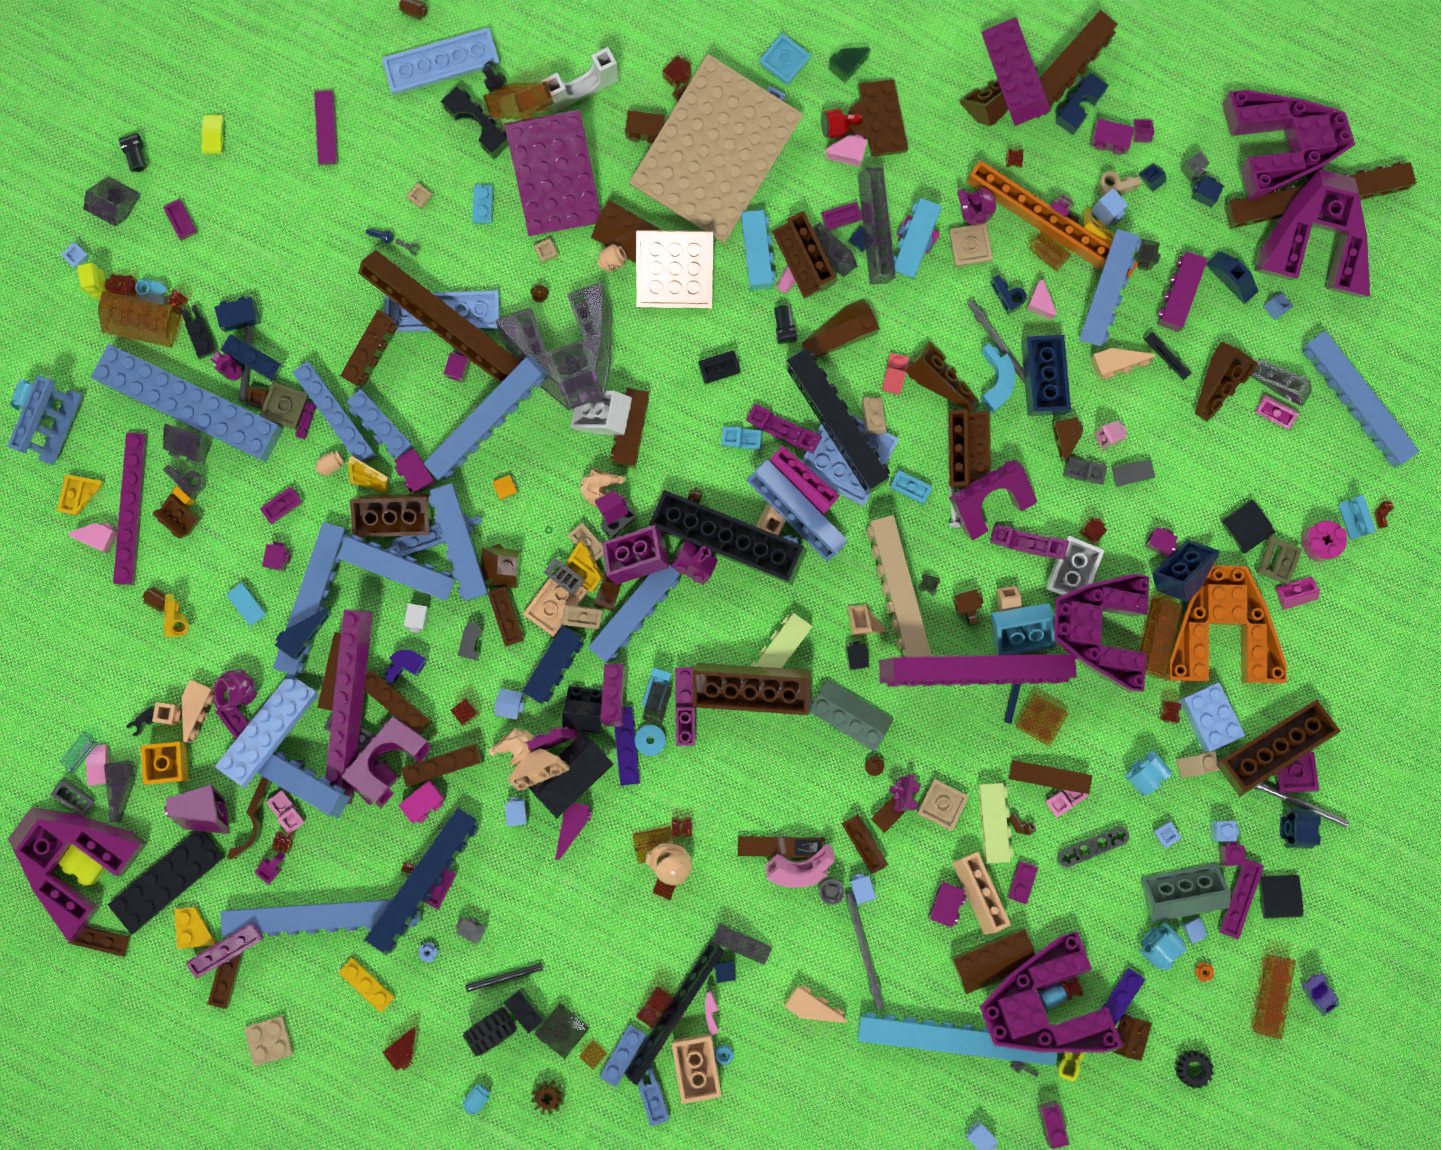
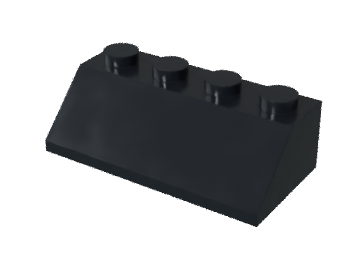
[528,732,614,818]

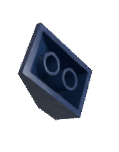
[1152,539,1220,602]

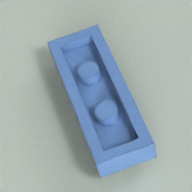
[599,1024,646,1087]

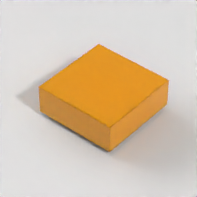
[492,475,518,500]
[172,486,196,506]

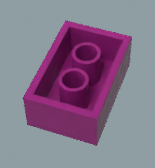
[602,525,669,585]

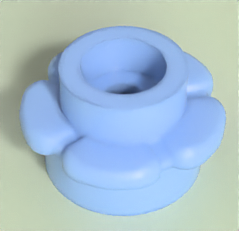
[419,942,438,962]

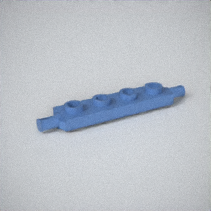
[384,514,483,557]

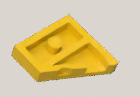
[1083,206,1114,245]
[348,456,389,493]
[57,474,104,516]
[562,540,604,593]
[175,907,217,949]

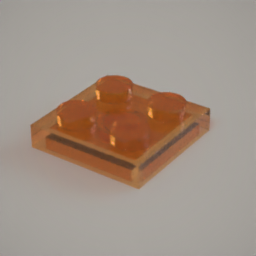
[1015,694,1069,747]

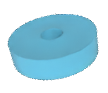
[635,725,666,756]

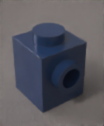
[1192,176,1225,208]

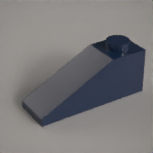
[275,609,332,660]

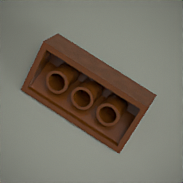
[591,200,661,264]
[350,493,432,537]
[950,927,1035,994]

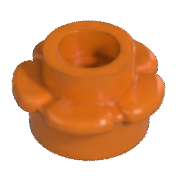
[1195,962,1214,982]

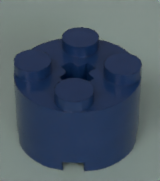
[1280,808,1321,849]

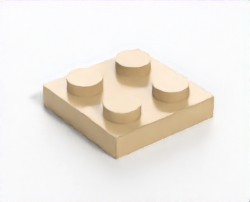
[949,223,993,267]
[917,779,969,831]
[244,1015,294,1066]

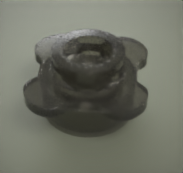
[919,574,940,595]

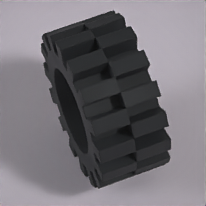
[1175,1050,1214,1089]

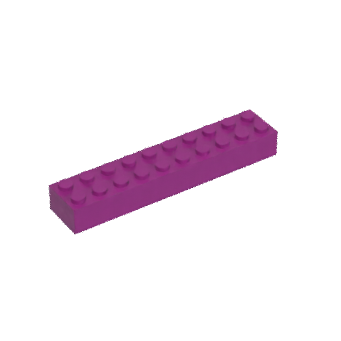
[879,654,1077,687]

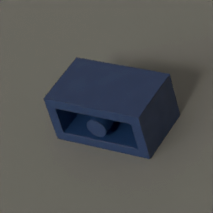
[214,296,261,333]

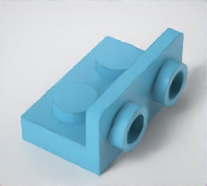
[1338,495,1376,540]

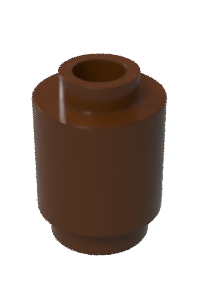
[399,0,428,20]
[142,587,166,612]

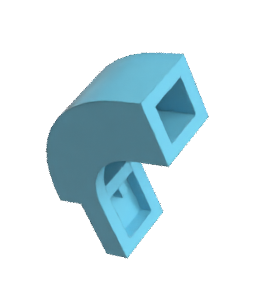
[980,343,1015,414]

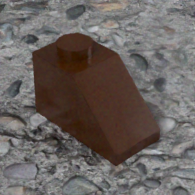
[1052,417,1083,462]

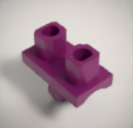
[210,351,242,381]
[889,774,921,812]

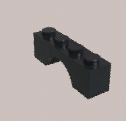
[440,86,509,160]

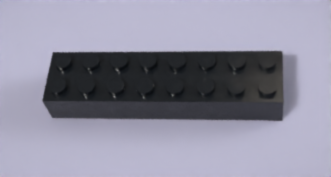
[785,348,890,495]
[649,490,807,585]

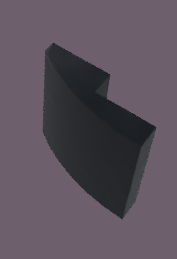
[1220,499,1275,554]
[1259,875,1303,919]

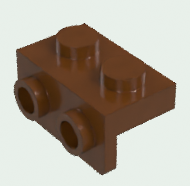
[152,493,201,539]
[1112,1014,1152,1061]

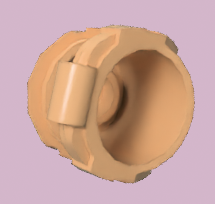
[580,468,626,507]
[489,727,536,767]
[645,843,692,885]

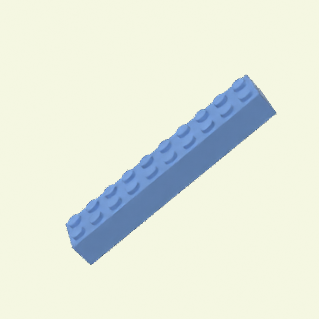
[91,344,283,463]

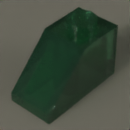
[828,47,871,83]

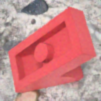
[882,353,909,395]

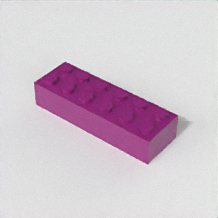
[981,17,1051,126]

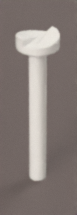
[949,485,960,528]

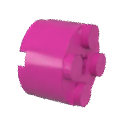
[1301,521,1347,562]

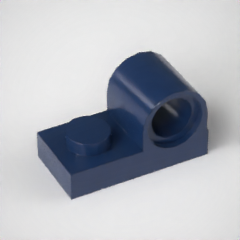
[990,275,1027,315]

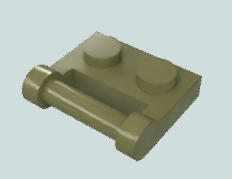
[1255,537,1302,585]

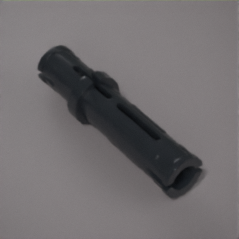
[1144,332,1192,381]

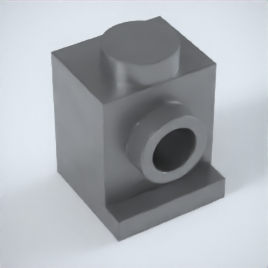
[1180,151,1210,184]
[455,916,488,944]

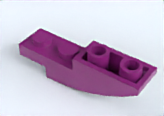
[675,667,695,746]

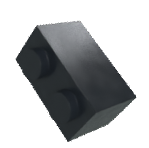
[504,987,546,1034]

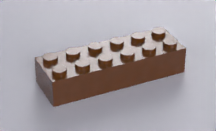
[1036,10,1118,119]
[692,663,812,715]
[1217,699,1341,797]

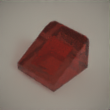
[653,878,676,900]

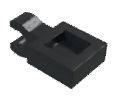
[126,706,155,737]

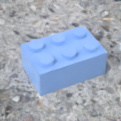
[1178,682,1245,752]

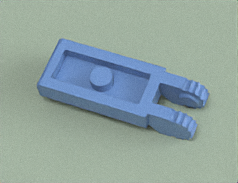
[639,1066,670,1126]

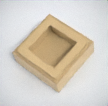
[406,183,433,210]
[534,238,559,264]

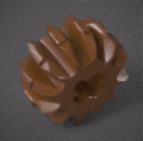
[531,1080,565,1115]

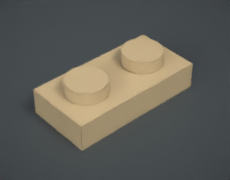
[862,397,886,434]
[568,523,604,562]
[561,604,603,629]

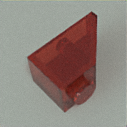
[636,984,674,1028]
[382,1025,419,1071]

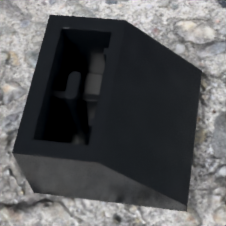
[562,686,603,734]

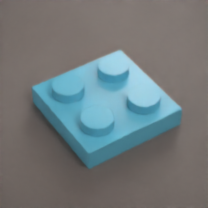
[759,33,811,86]

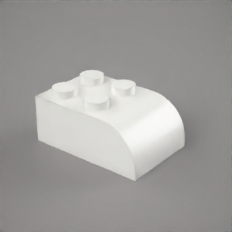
[570,391,632,435]
[1046,536,1105,596]

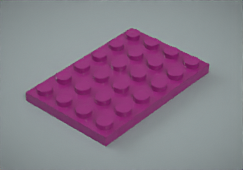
[505,109,600,236]

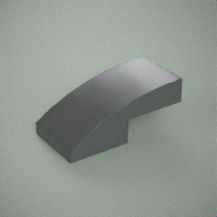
[1063,457,1108,485]
[1112,459,1156,487]

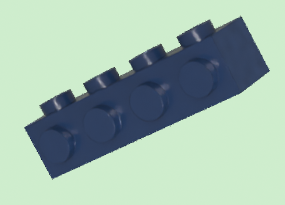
[522,626,584,705]

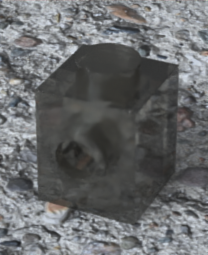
[1134,239,1160,270]

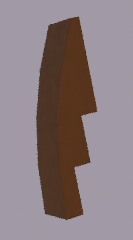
[1008,760,1093,794]

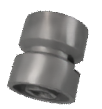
[818,878,845,905]

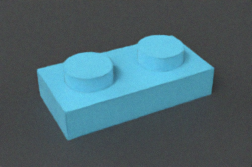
[472,185,493,224]
[890,470,933,505]

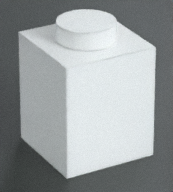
[404,603,430,633]

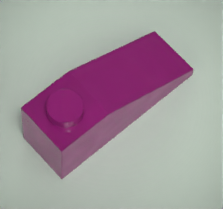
[555,802,593,860]

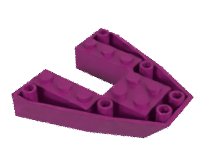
[1222,90,1355,202]
[1254,169,1370,298]
[1054,574,1149,693]
[8,807,147,942]
[980,931,1123,1053]

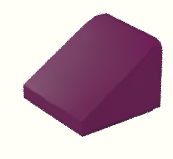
[1133,119,1155,143]

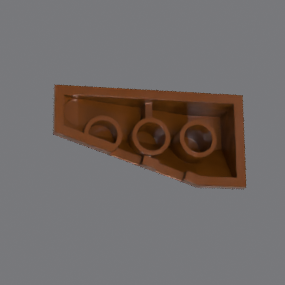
[959,67,1038,126]
[801,299,880,358]
[905,340,979,412]
[1195,341,1258,422]

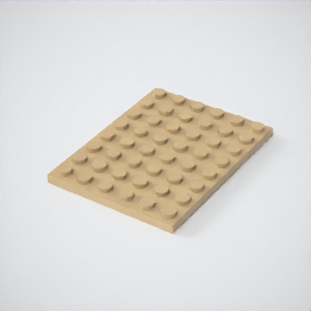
[629,54,804,244]

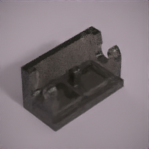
[642,682,673,725]

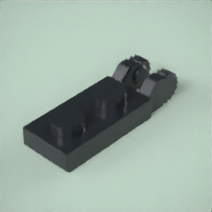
[181,304,217,359]

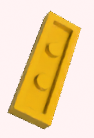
[338,957,396,1013]

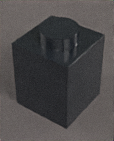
[845,641,869,671]

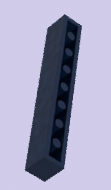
[364,808,480,956]

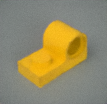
[163,594,189,637]

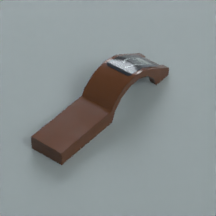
[226,776,272,860]
[737,836,825,857]

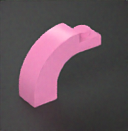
[765,844,835,888]

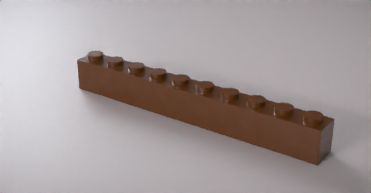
[1224,161,1417,229]
[358,250,521,384]

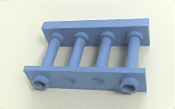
[7,375,83,465]

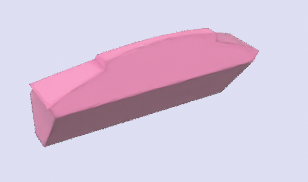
[776,266,796,293]

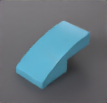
[721,426,763,450]
[226,582,266,626]

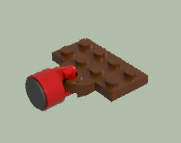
[821,79,909,157]

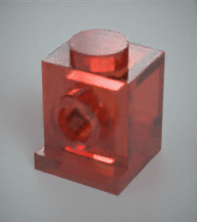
[105,274,138,299]
[1079,518,1107,544]

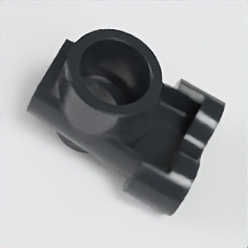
[482,60,507,93]

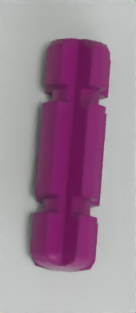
[295,402,316,439]

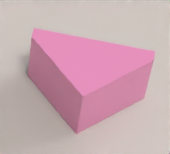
[1026,280,1057,320]

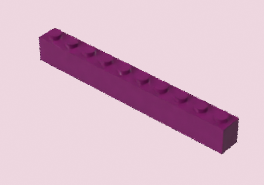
[325,609,373,805]

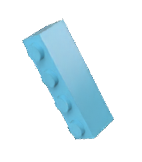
[891,198,942,279]
[741,210,776,290]

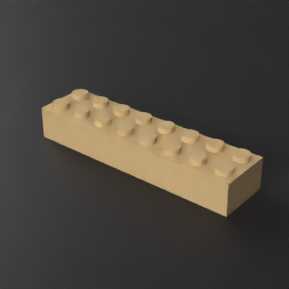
[866,515,932,657]

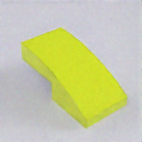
[202,115,224,154]

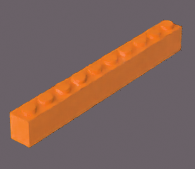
[966,160,1138,277]

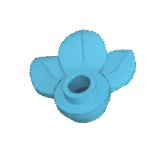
[135,279,167,314]

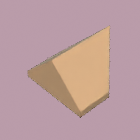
[848,604,888,636]

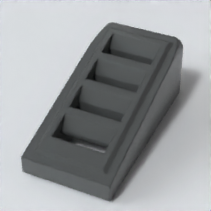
[543,558,586,596]
[50,777,96,817]

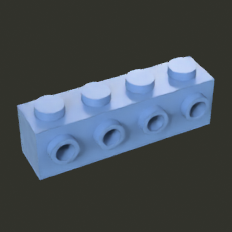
[346,389,415,459]

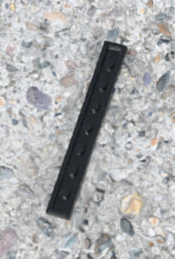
[624,940,725,1086]

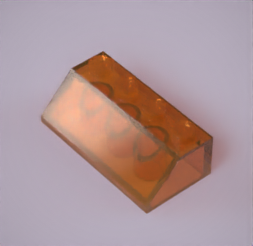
[98,291,182,348]

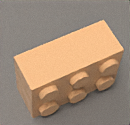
[672,1033,721,1104]

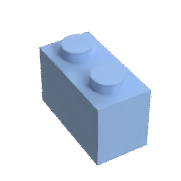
[1091,188,1128,227]

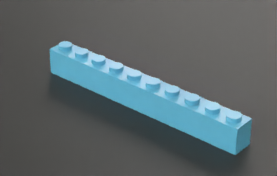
[857,1012,1057,1066]

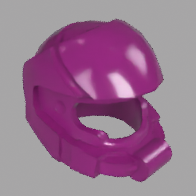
[957,187,996,226]
[213,669,257,711]

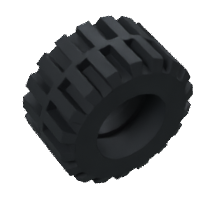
[463,1007,517,1056]

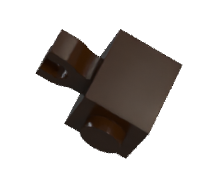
[952,589,984,626]

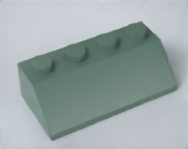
[810,679,893,752]
[1141,863,1231,922]

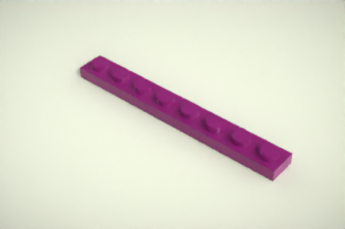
[113,433,147,585]

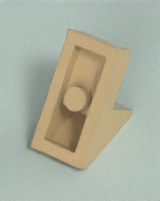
[1176,751,1220,778]

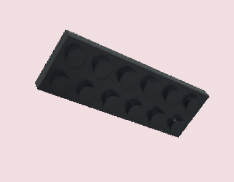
[108,831,225,935]

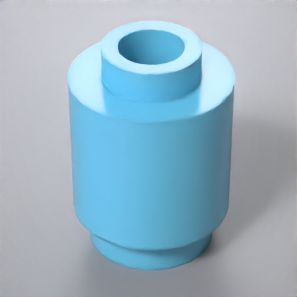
[1038,984,1068,1010]
[462,1083,491,1115]

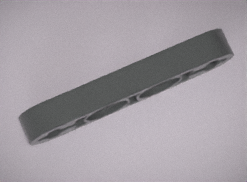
[1057,827,1129,867]

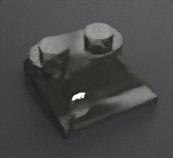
[535,1002,590,1059]

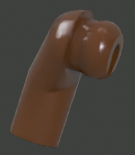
[1008,813,1036,835]

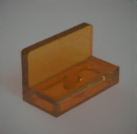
[1028,232,1071,272]
[632,826,674,864]

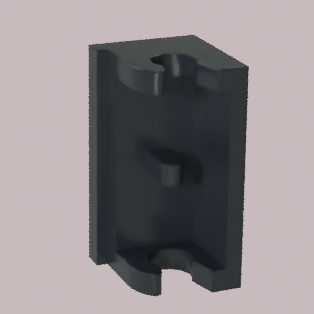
[698,350,740,385]

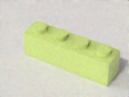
[750,613,812,668]
[977,783,1013,864]

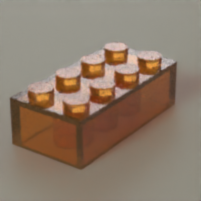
[483,81,554,120]

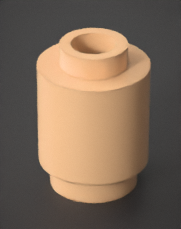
[315,451,345,477]

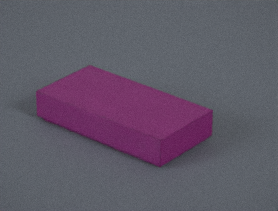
[163,199,198,241]
[821,202,863,232]

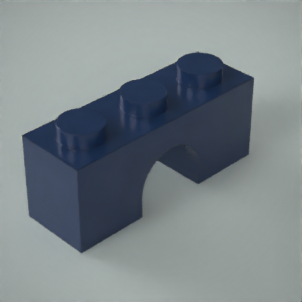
[1056,73,1109,136]
[221,334,283,382]

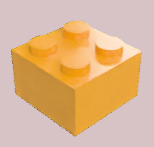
[141,742,189,785]

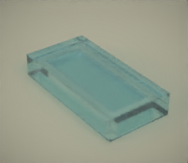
[60,731,98,774]

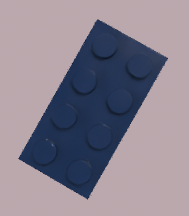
[1021,335,1071,416]

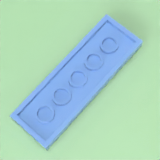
[382,28,500,95]
[385,291,500,333]
[215,674,319,789]

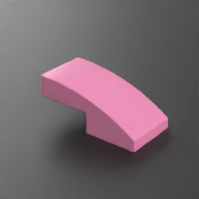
[86,744,110,786]
[266,789,305,834]
[1045,790,1089,818]
[705,990,719,1035]

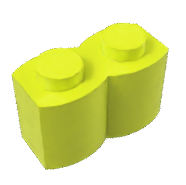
[77,263,108,299]
[59,844,105,886]
[1057,1053,1085,1082]

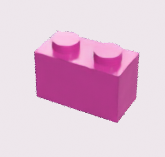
[398,781,446,824]

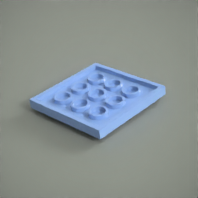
[801,413,899,507]

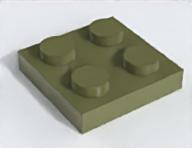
[259,381,309,430]

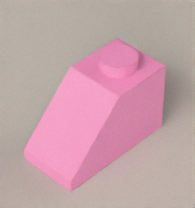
[825,135,867,167]
[1094,421,1127,451]
[68,522,117,554]

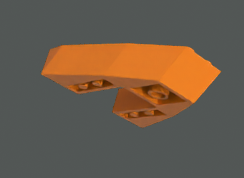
[1165,565,1287,684]

